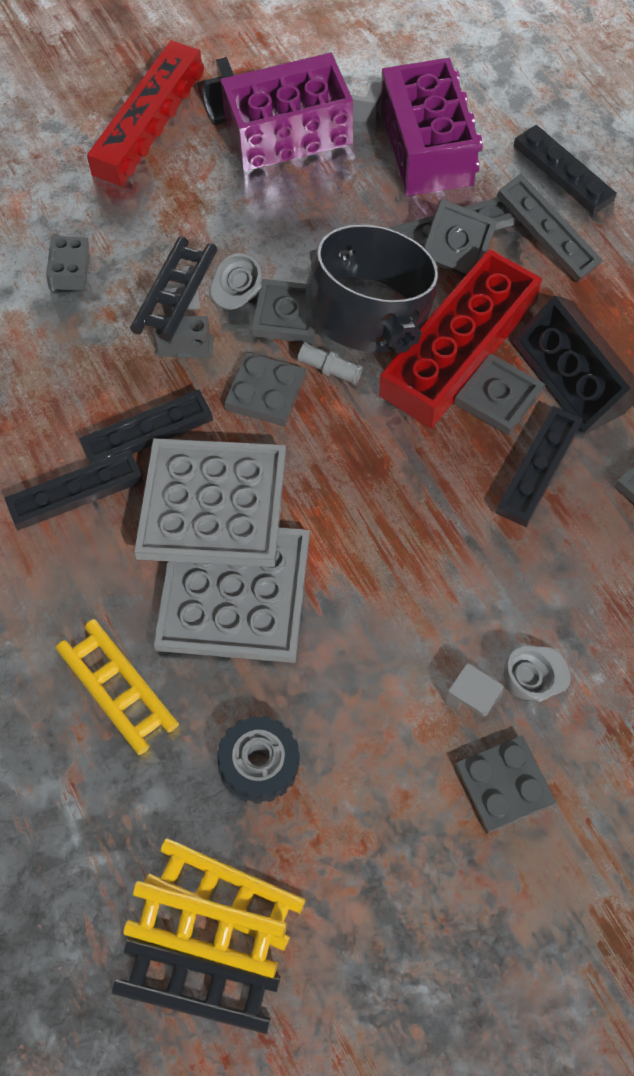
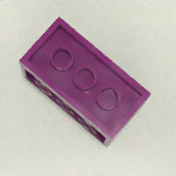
[220,52,353,171]
[380,57,483,197]

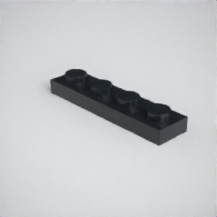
[514,124,617,215]
[79,389,213,465]
[496,406,583,528]
[4,450,144,531]

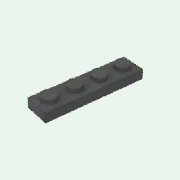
[497,173,603,283]

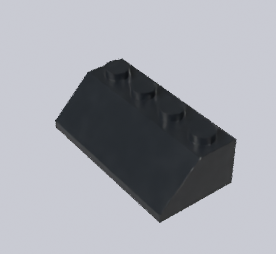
[511,295,634,434]

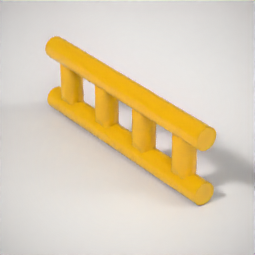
[55,619,179,755]
[145,838,306,951]
[124,881,287,978]

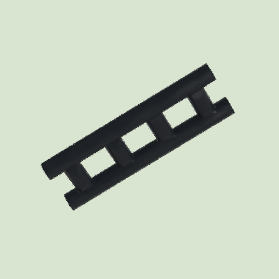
[130,236,218,342]
[112,938,281,1034]

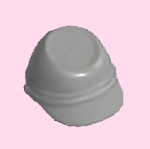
[210,253,263,310]
[503,644,571,702]

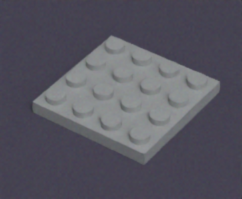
[134,438,286,567]
[154,528,310,663]

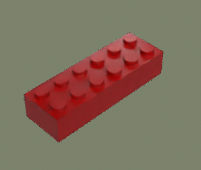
[379,248,542,429]

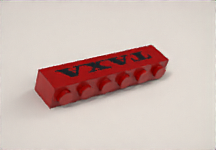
[87,40,204,187]

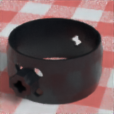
[305,225,438,353]

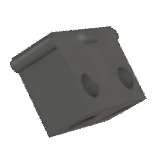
[46,233,90,291]
[155,315,214,358]

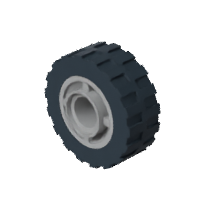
[217,716,300,804]

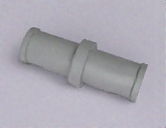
[297,342,363,385]

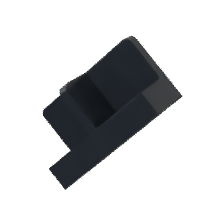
[197,57,234,125]

